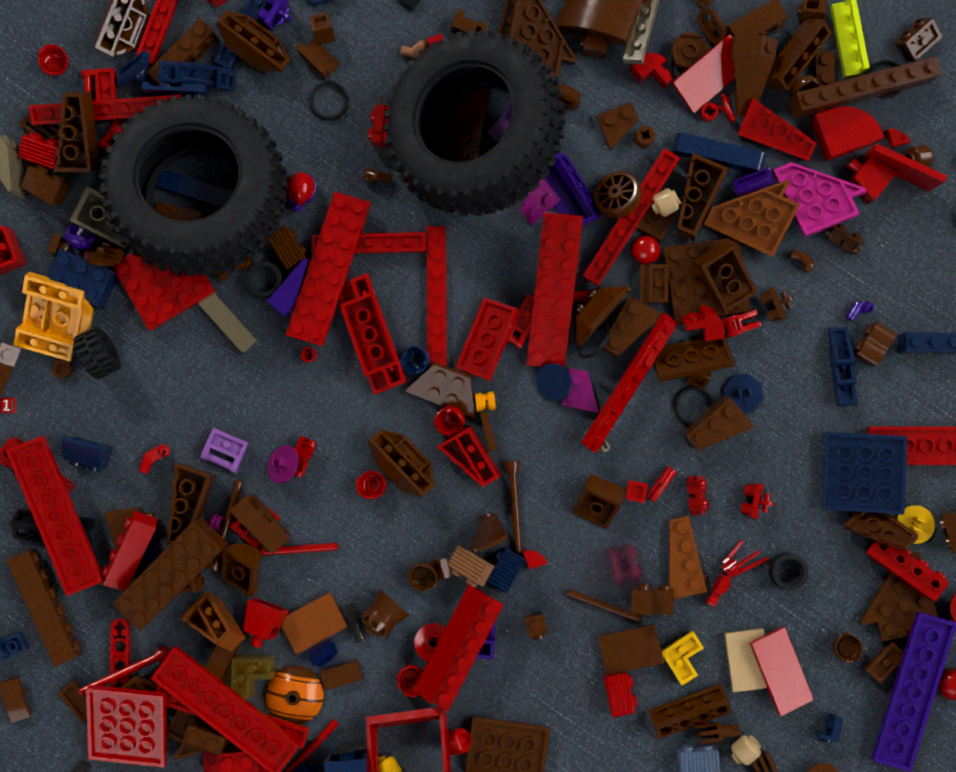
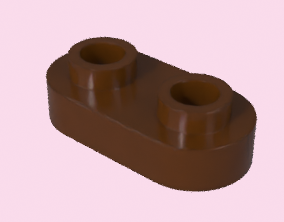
[697,8,727,44]

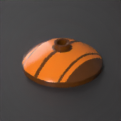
[266,665,324,725]

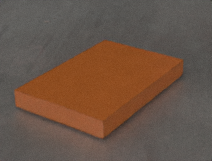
[282,592,349,655]

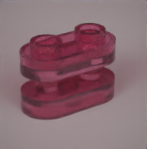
[608,544,643,587]

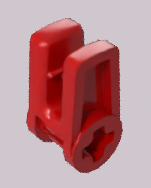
[722,310,762,338]

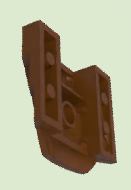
[556,0,643,46]

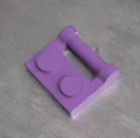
[200,428,249,475]

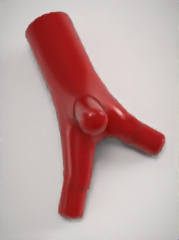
[716,94,737,123]

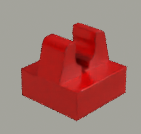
[625,480,648,503]

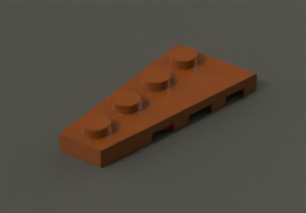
[669,516,707,599]

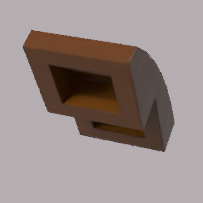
[0,677,32,723]

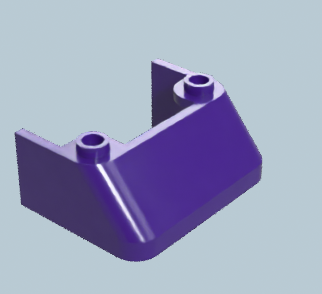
[545,153,602,228]

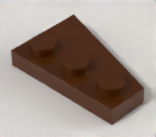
[844,512,918,551]

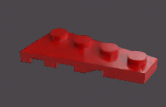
[737,98,817,161]

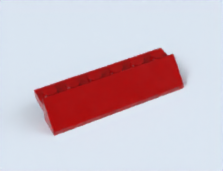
[339,273,407,395]
[414,584,504,711]

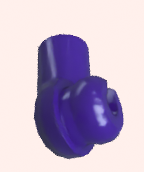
[845,301,874,322]

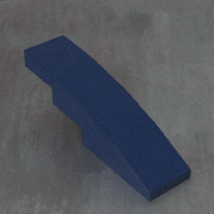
[828,327,859,407]

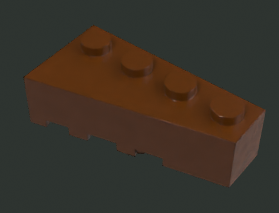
[54,91,100,172]

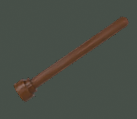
[504,461,522,554]
[206,479,243,571]

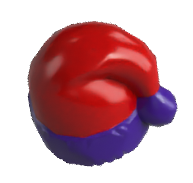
[283,172,317,212]

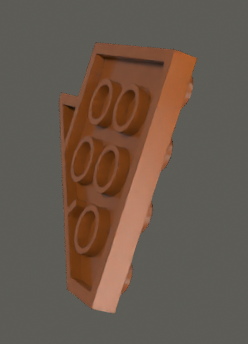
[704,180,800,257]

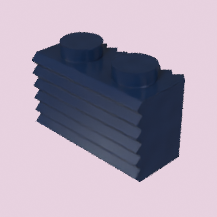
[486,547,526,593]

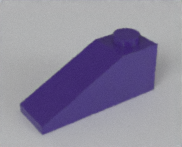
[267,258,310,318]

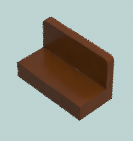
[296,38,340,80]

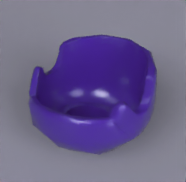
[65,225,96,250]

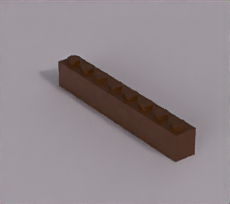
[788,57,942,119]

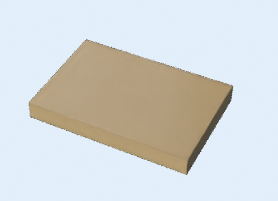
[724,628,767,692]

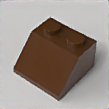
[572,474,626,529]

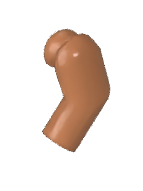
[400,40,428,58]

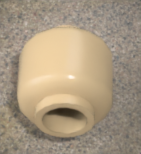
[651,188,681,217]
[731,735,761,765]

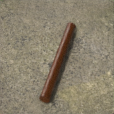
[566,589,642,623]

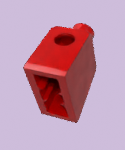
[846,158,897,204]
[243,598,289,648]

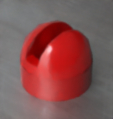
[301,347,318,362]

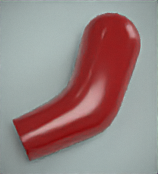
[139,444,170,474]

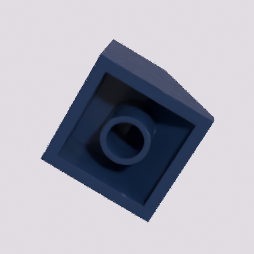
[61,436,113,472]

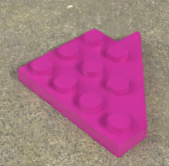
[773,162,867,238]

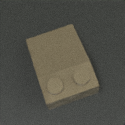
[0,133,27,200]
[69,186,126,248]

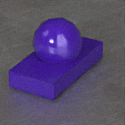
[733,167,775,197]

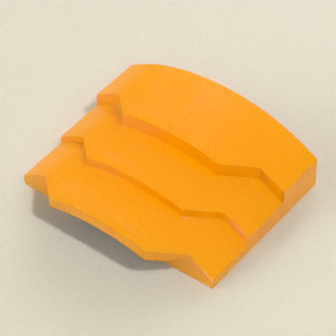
[13,272,94,362]

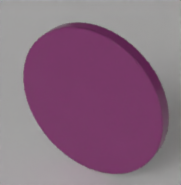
[268,445,299,484]

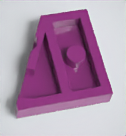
[519,179,560,225]
[561,368,598,413]

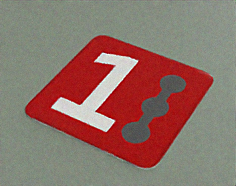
[0,398,16,413]

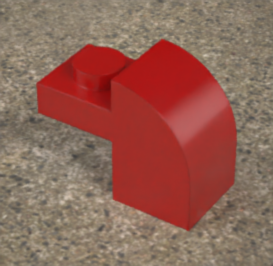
[629,53,672,90]
[681,306,724,341]

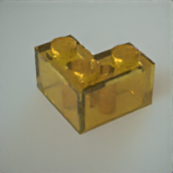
[231,654,276,699]

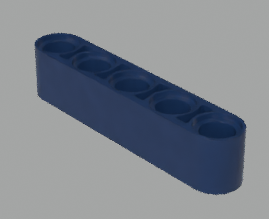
[672,133,767,173]

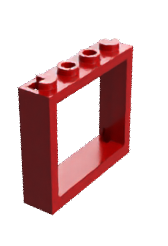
[366,707,451,772]

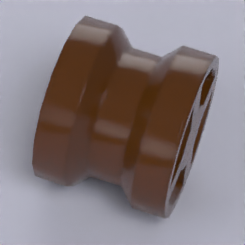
[634,126,655,148]

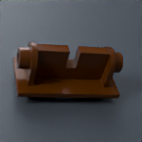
[824,223,865,255]

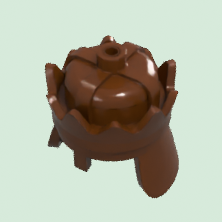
[361,589,410,639]

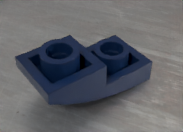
[0,631,30,662]

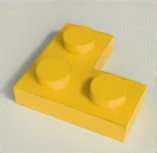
[662,630,704,685]

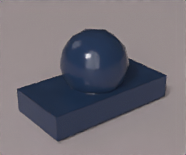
[117,50,150,86]

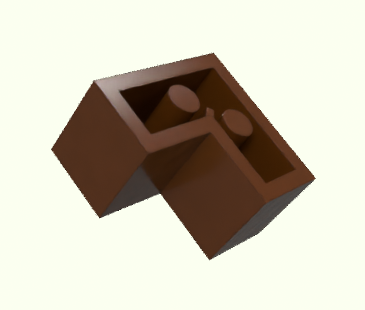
[631,583,675,616]

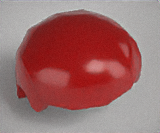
[38,44,68,76]
[630,235,660,265]
[434,406,466,436]
[356,471,387,500]
[397,664,423,697]
[937,668,956,700]

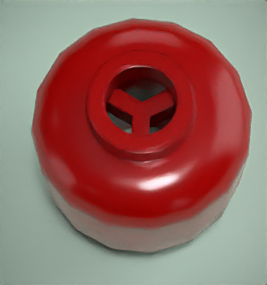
[448,727,472,756]

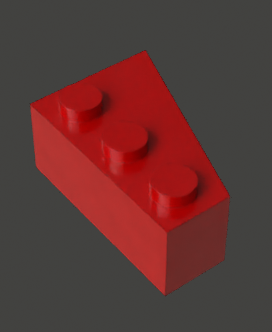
[437,426,502,487]

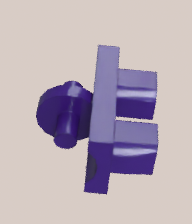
[257,0,292,31]

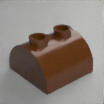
[221,544,261,597]

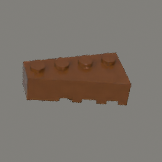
[676,153,728,242]
[166,462,217,545]

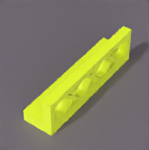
[830,0,870,78]

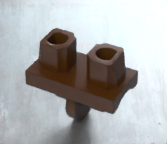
[760,287,795,322]

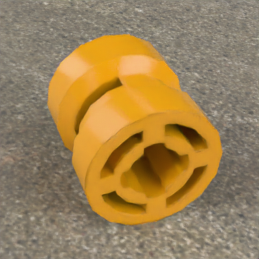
[475,391,496,412]

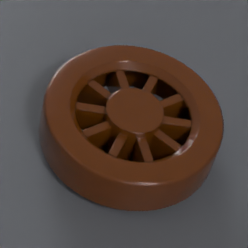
[593,171,642,219]

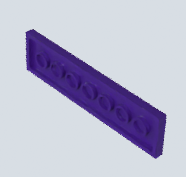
[871,611,956,772]

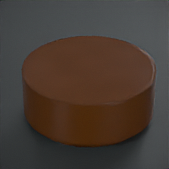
[52,360,73,379]

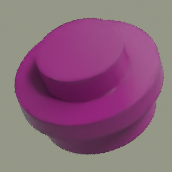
[208,513,224,532]

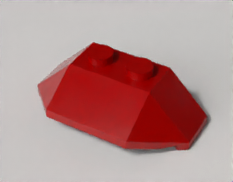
[202,747,268,772]

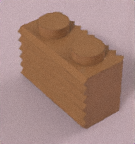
[448,545,494,587]

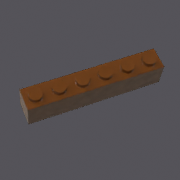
[6,549,83,667]

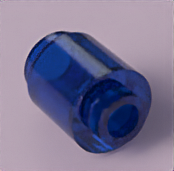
[308,639,339,668]

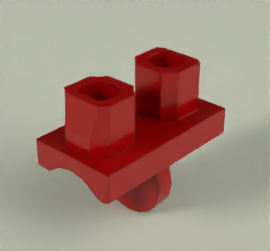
[741,483,775,519]

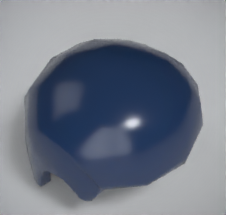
[400,345,430,375]

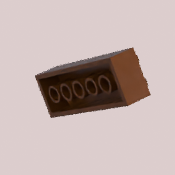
[112,517,229,632]

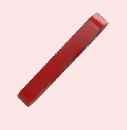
[110,617,131,688]

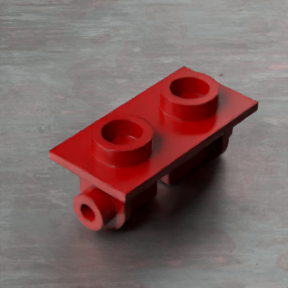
[294,436,316,478]
[686,476,709,515]

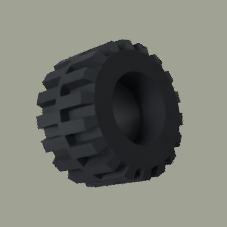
[73,326,121,380]

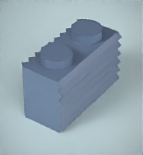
[676,744,720,772]

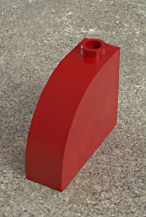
[810,106,885,162]

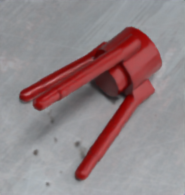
[721,540,769,578]

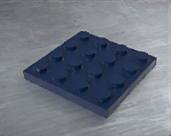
[822,432,907,515]

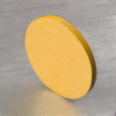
[896,505,935,544]

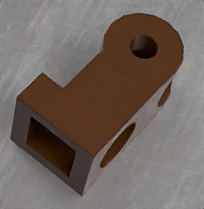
[451,9,487,35]

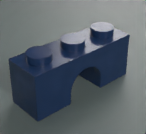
[898,332,956,354]

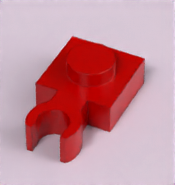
[706,573,731,607]

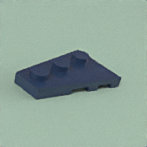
[142,82,209,98]

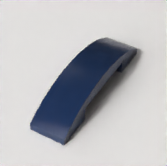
[158,60,237,91]

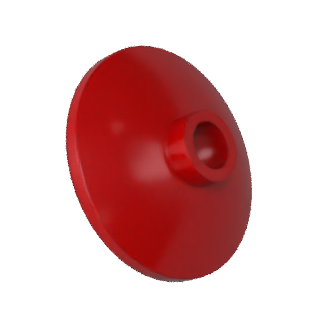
[414,623,446,662]

